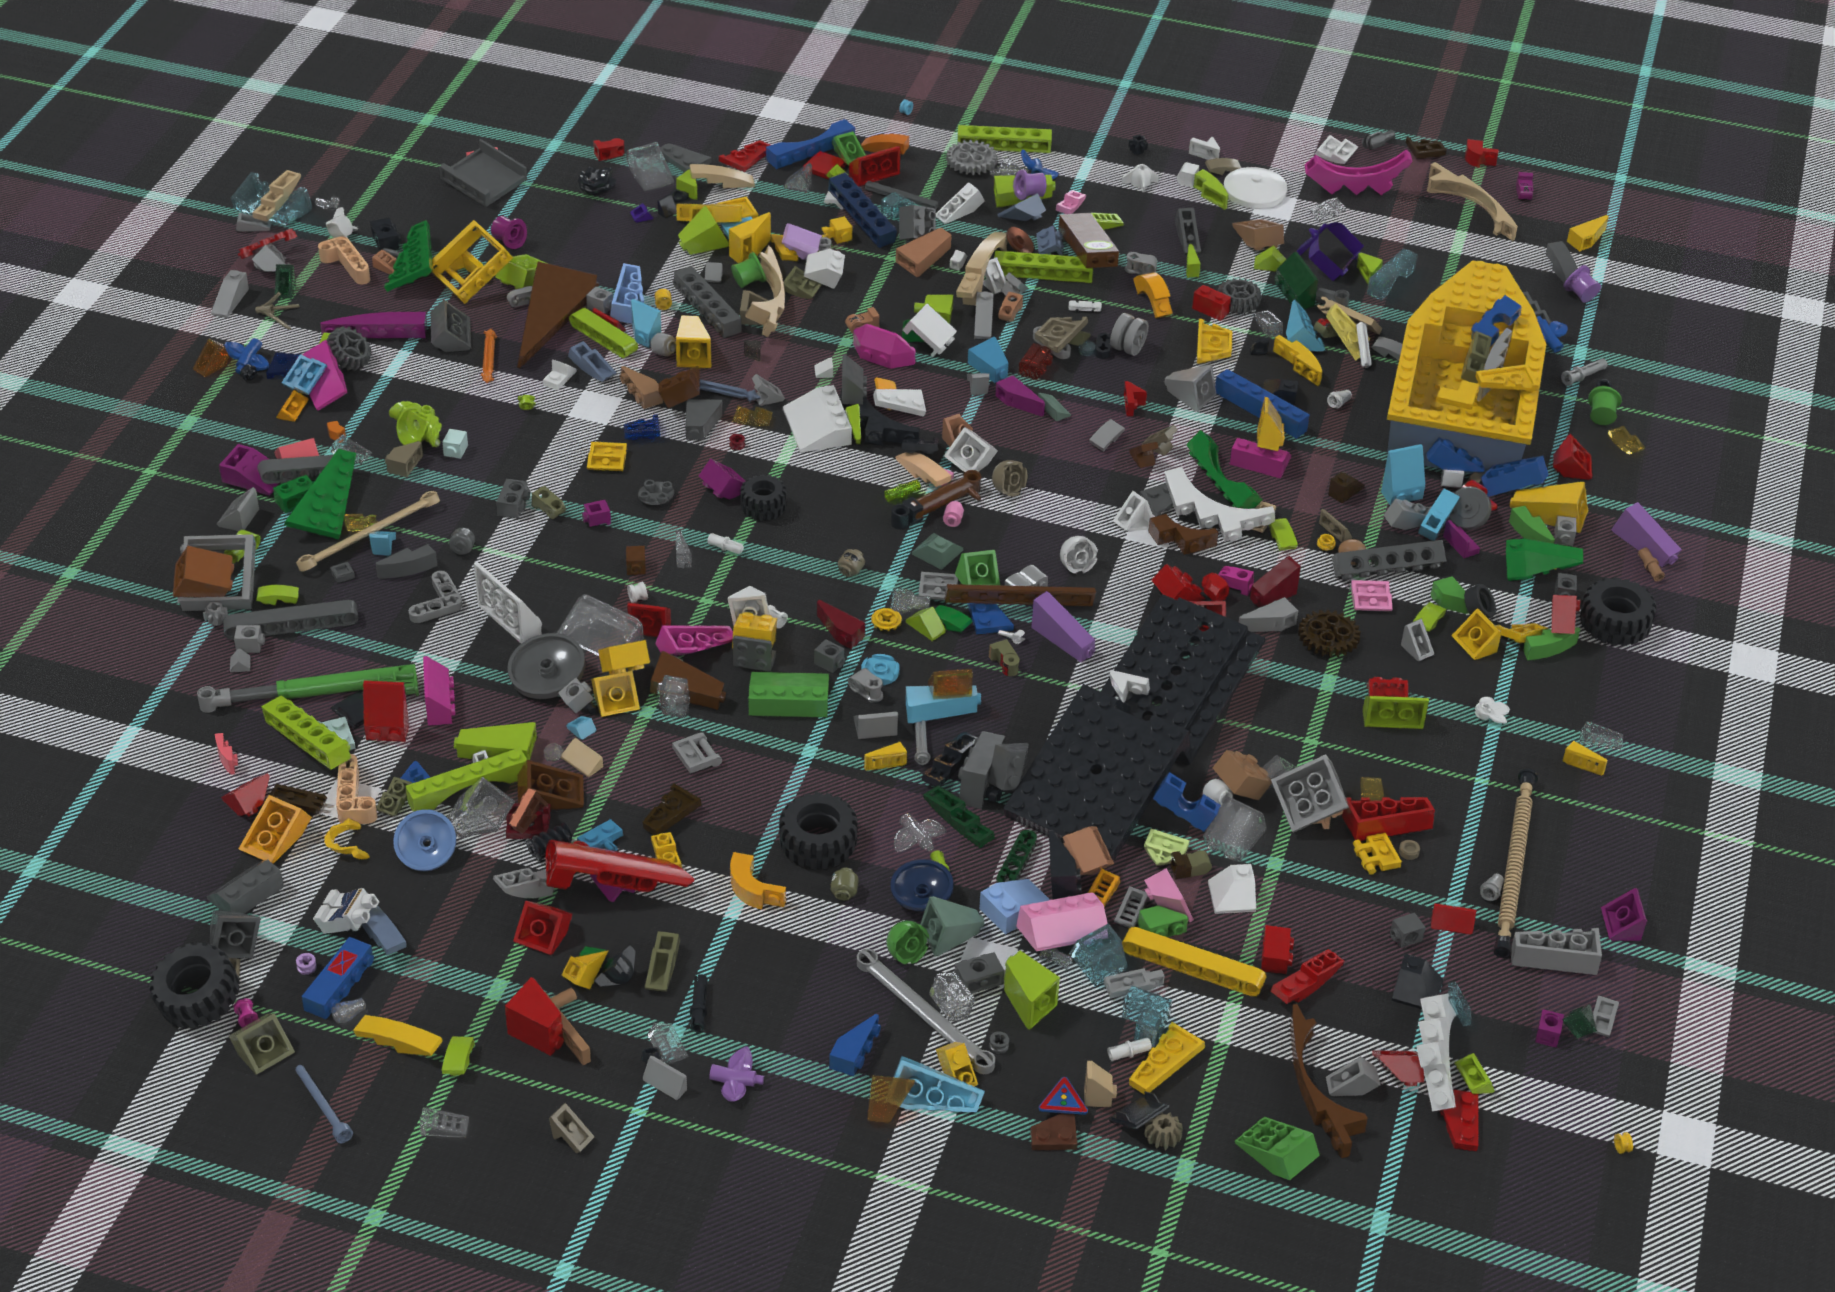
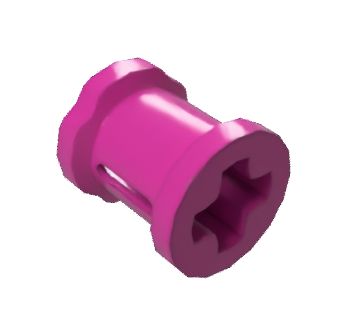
[233,998,258,1027]

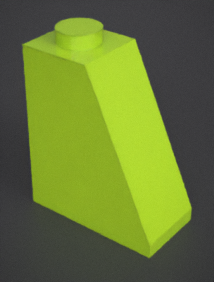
[678,206,729,255]

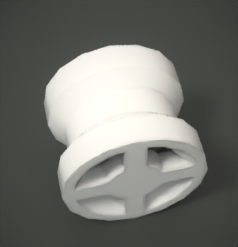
[627,582,648,603]

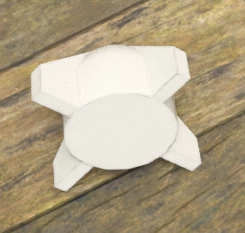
[1122,164,1159,192]
[326,207,358,238]

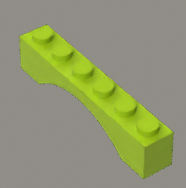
[406,748,527,812]

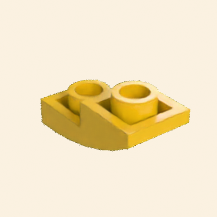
[651,832,682,868]

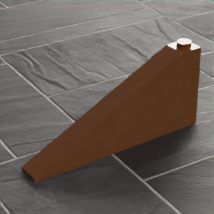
[517,261,599,368]

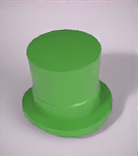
[731,252,766,288]
[1588,386,1622,425]

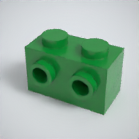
[273,475,313,513]

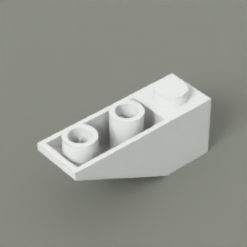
[936,182,985,224]

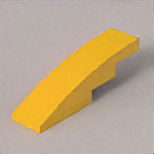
[353,1015,443,1056]

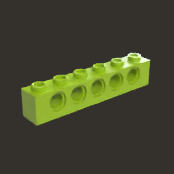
[957,125,1052,153]
[994,251,1093,283]
[261,695,351,770]

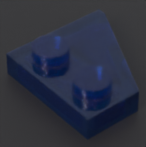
[623,414,660,440]

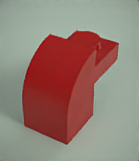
[1465,139,1499,168]

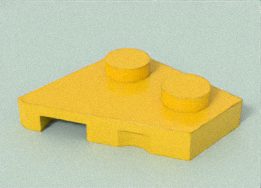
[771,234,799,261]
[1495,623,1548,643]

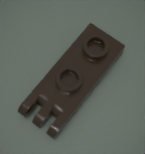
[269,784,327,814]

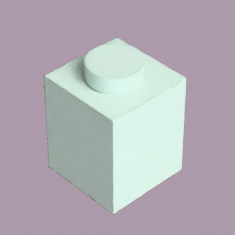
[442,429,468,459]

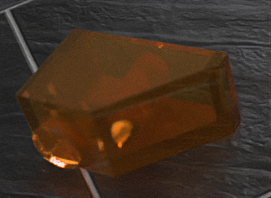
[193,338,230,377]

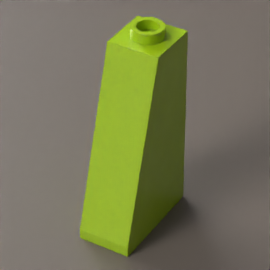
[994,175,1055,207]
[454,722,537,760]

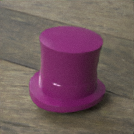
[491,216,527,249]

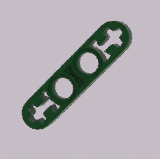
[996,830,1037,883]

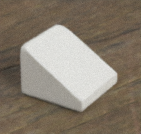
[815,357,833,378]

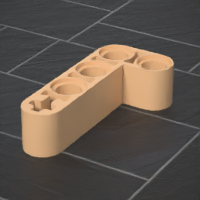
[318,236,370,285]
[336,754,378,824]

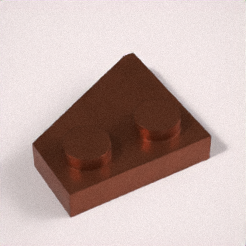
[509,788,548,834]
[1030,1113,1077,1150]

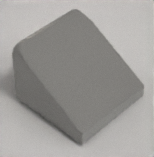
[705,262,723,283]

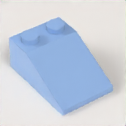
[979,879,1050,935]

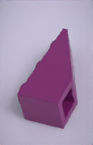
[996,375,1045,417]

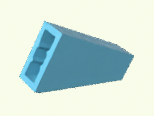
[906,685,981,723]

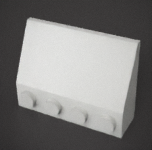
[783,385,852,453]
[474,562,542,644]

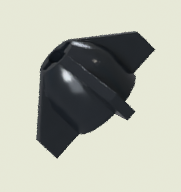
[594,945,636,986]

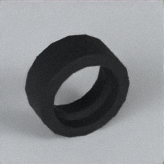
[1464,584,1496,619]

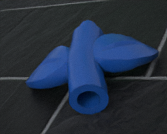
[1021,150,1059,179]
[1536,316,1568,353]
[224,338,270,374]

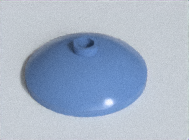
[394,810,456,871]

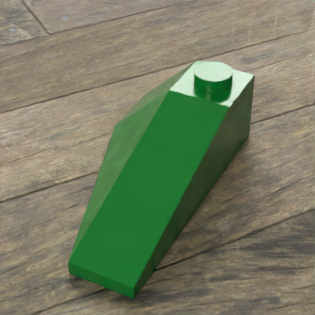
[1506,539,1583,581]

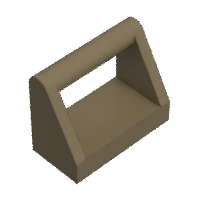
[740,290,769,325]

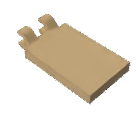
[1317,297,1382,334]

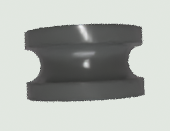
[989,1032,1009,1054]

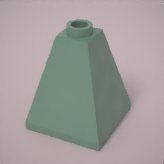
[920,896,984,957]

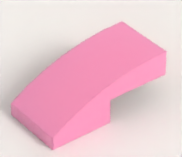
[1056,190,1086,214]

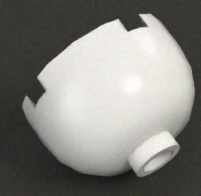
[1060,536,1098,574]

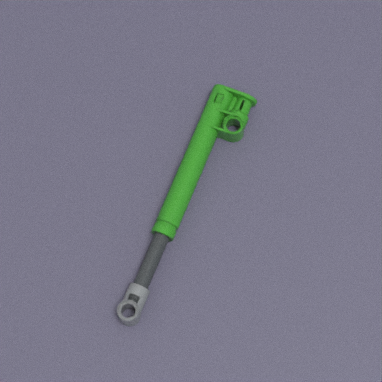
[197,664,419,713]

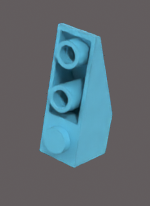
[1418,489,1460,541]

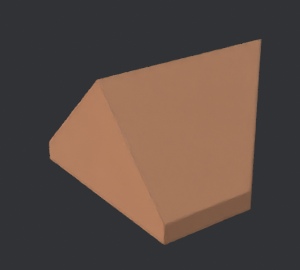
[942,413,973,447]

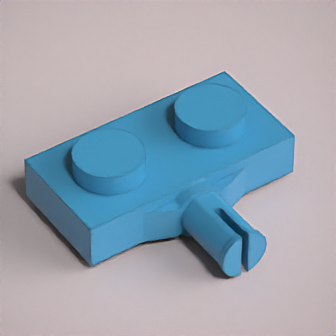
[577,819,623,851]

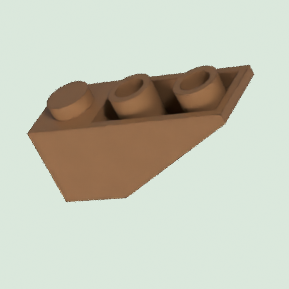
[620,366,663,409]

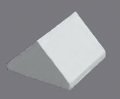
[728,586,770,625]

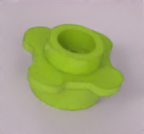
[517,395,536,410]

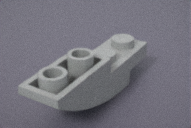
[493,867,571,898]

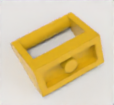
[445,250,484,286]

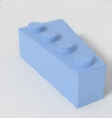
[610,263,644,324]

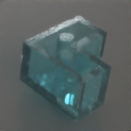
[1122,986,1172,1047]

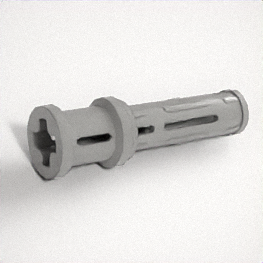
[1561,358,1608,386]

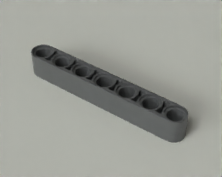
[223,600,358,640]

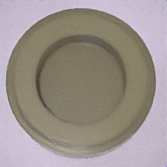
[1399,840,1420,860]

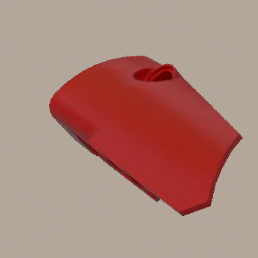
[545,840,695,892]

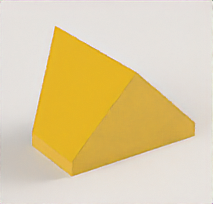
[562,950,609,989]

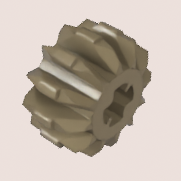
[1144,1112,1183,1150]

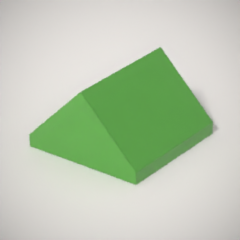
[955,550,1000,585]

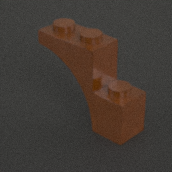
[1148,514,1219,555]

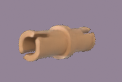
[1638,547,1665,581]

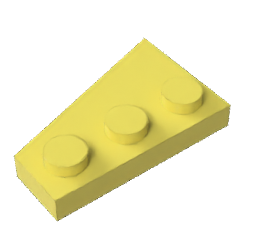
[1326,303,1370,361]

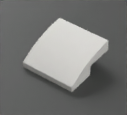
[1315,135,1358,164]

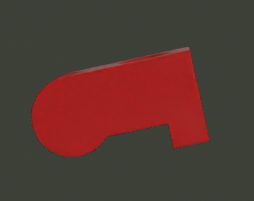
[593,138,625,161]

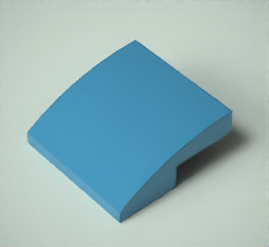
[282,354,327,395]

